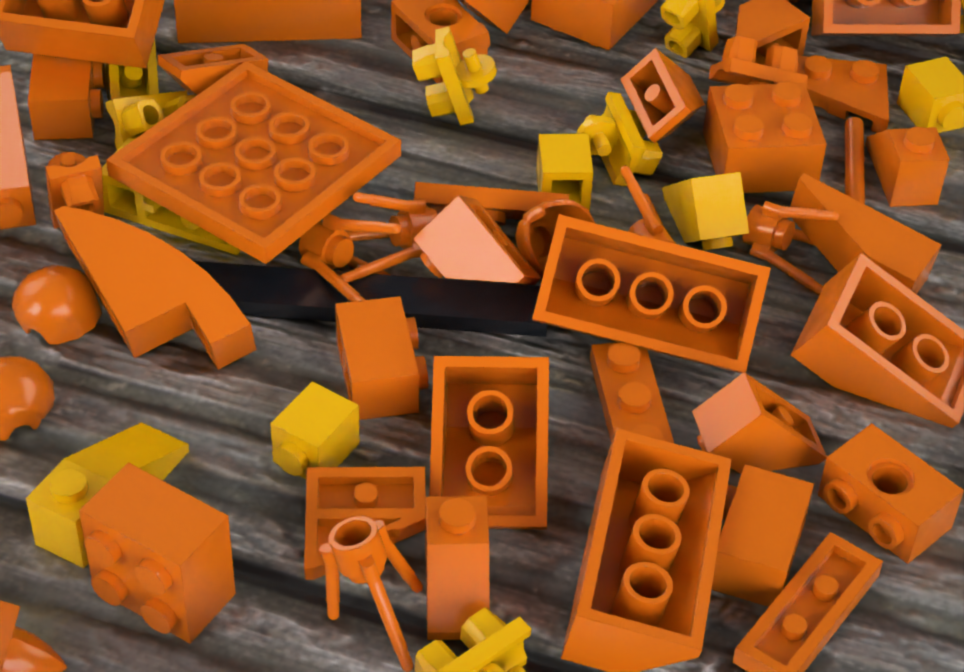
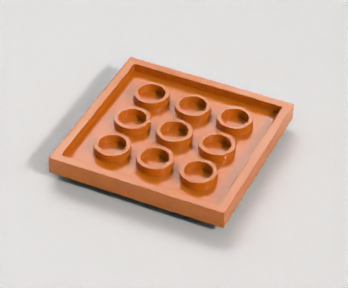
[106,61,401,264]

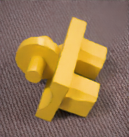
[660,0,725,58]
[412,26,497,126]
[105,90,196,151]
[576,91,663,186]
[414,607,532,672]

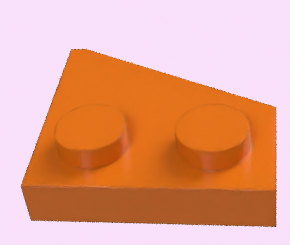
[797,55,889,133]
[304,467,426,580]

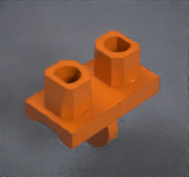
[709,36,808,88]
[45,152,104,229]

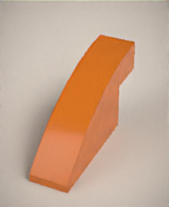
[54,206,257,370]

